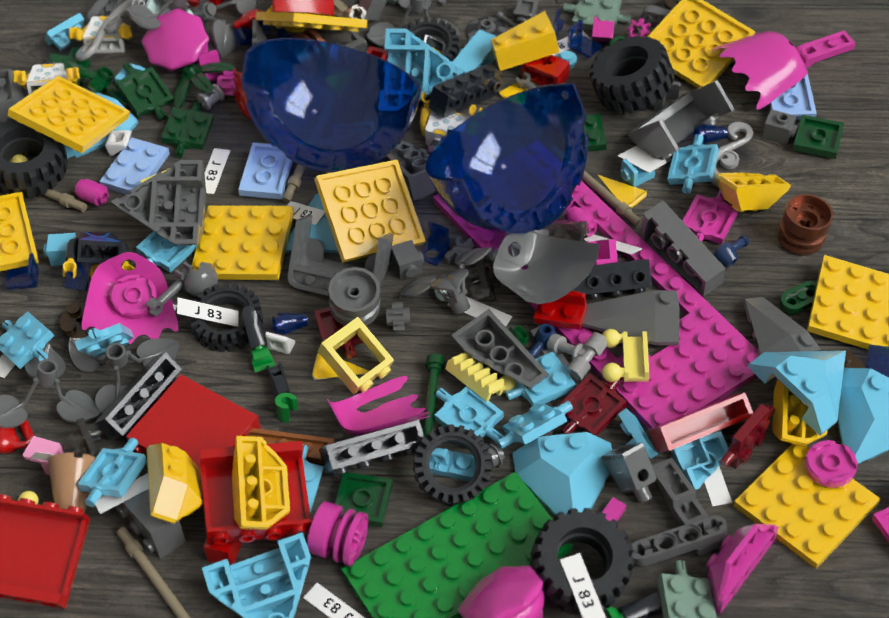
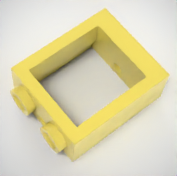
[318,317,394,395]

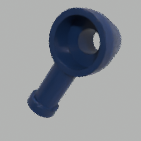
[713,235,749,268]
[528,324,557,358]

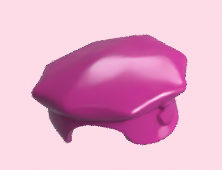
[142,8,209,72]
[458,566,544,618]

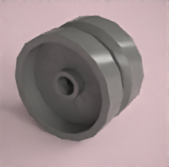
[328,267,381,326]

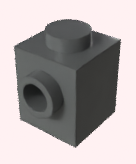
[762,109,798,145]
[391,240,424,280]

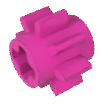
[626,18,651,38]
[217,71,235,96]

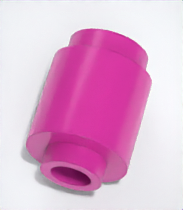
[75,179,109,206]
[564,206,597,238]

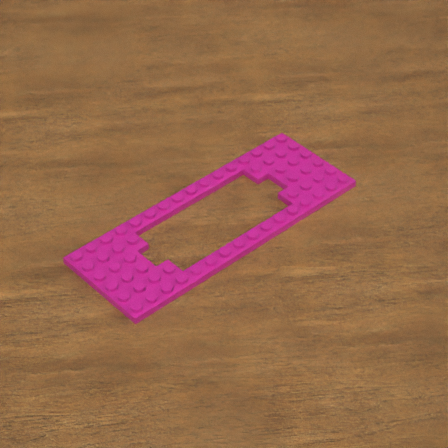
[434,140,759,429]

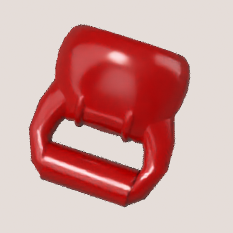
[232,9,263,31]
[0,420,34,454]

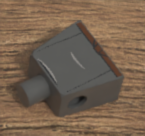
[601,443,656,503]

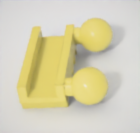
[602,329,649,382]
[445,352,517,402]

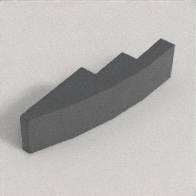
[652,458,721,557]

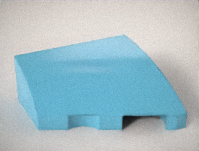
[671,431,728,491]

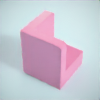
[23,436,64,475]

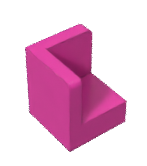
[592,17,614,43]
[588,239,618,265]

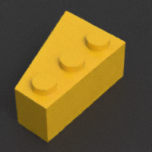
[491,11,559,71]

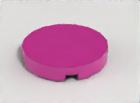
[110,274,157,318]
[805,440,858,488]

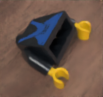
[62,231,135,278]

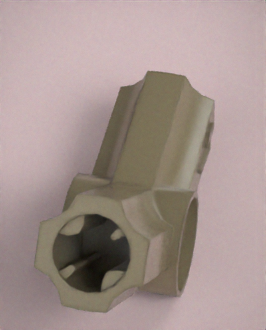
[332,0,366,19]

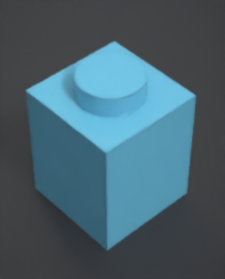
[44,233,78,266]

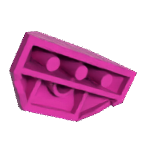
[707,524,779,615]

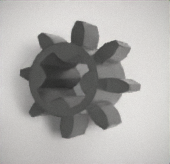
[386,302,410,331]

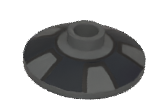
[467,17,507,39]

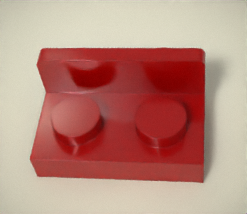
[534,291,587,330]

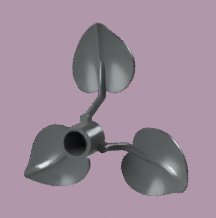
[128,0,215,52]
[193,0,256,58]
[366,0,461,47]
[398,247,493,314]
[69,337,180,414]
[0,343,100,428]

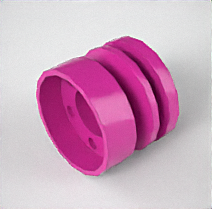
[307,501,369,566]

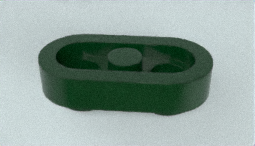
[779,281,817,314]

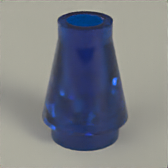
[693,123,727,144]
[272,313,308,336]

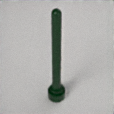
[422,354,445,437]

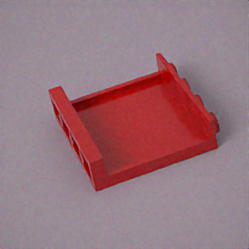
[126,375,261,469]
[200,441,313,545]
[0,494,90,609]

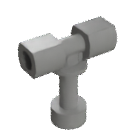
[547,332,607,380]

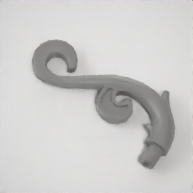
[75,0,145,62]
[710,122,753,187]

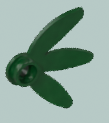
[66,61,128,105]
[174,62,235,108]

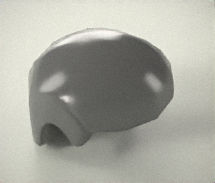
[184,262,218,297]

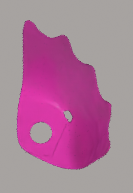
[711,31,808,110]
[82,252,178,344]
[327,376,430,436]

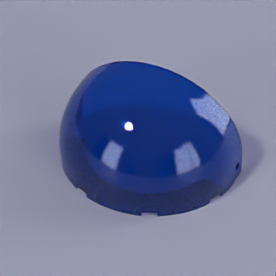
[242,38,421,173]
[426,83,588,234]

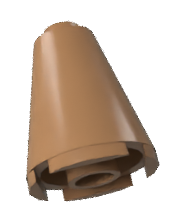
[48,453,96,513]

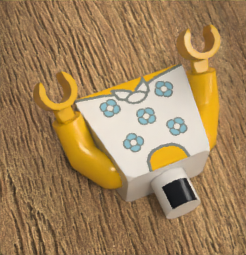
[69,11,133,53]
[13,61,80,95]
[420,92,484,154]

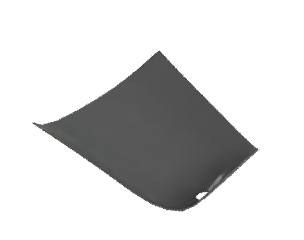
[493,233,600,304]

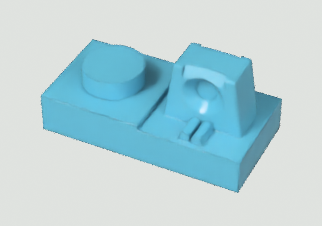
[45,13,84,50]
[618,409,658,459]
[429,448,476,482]

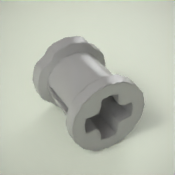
[197,84,225,110]

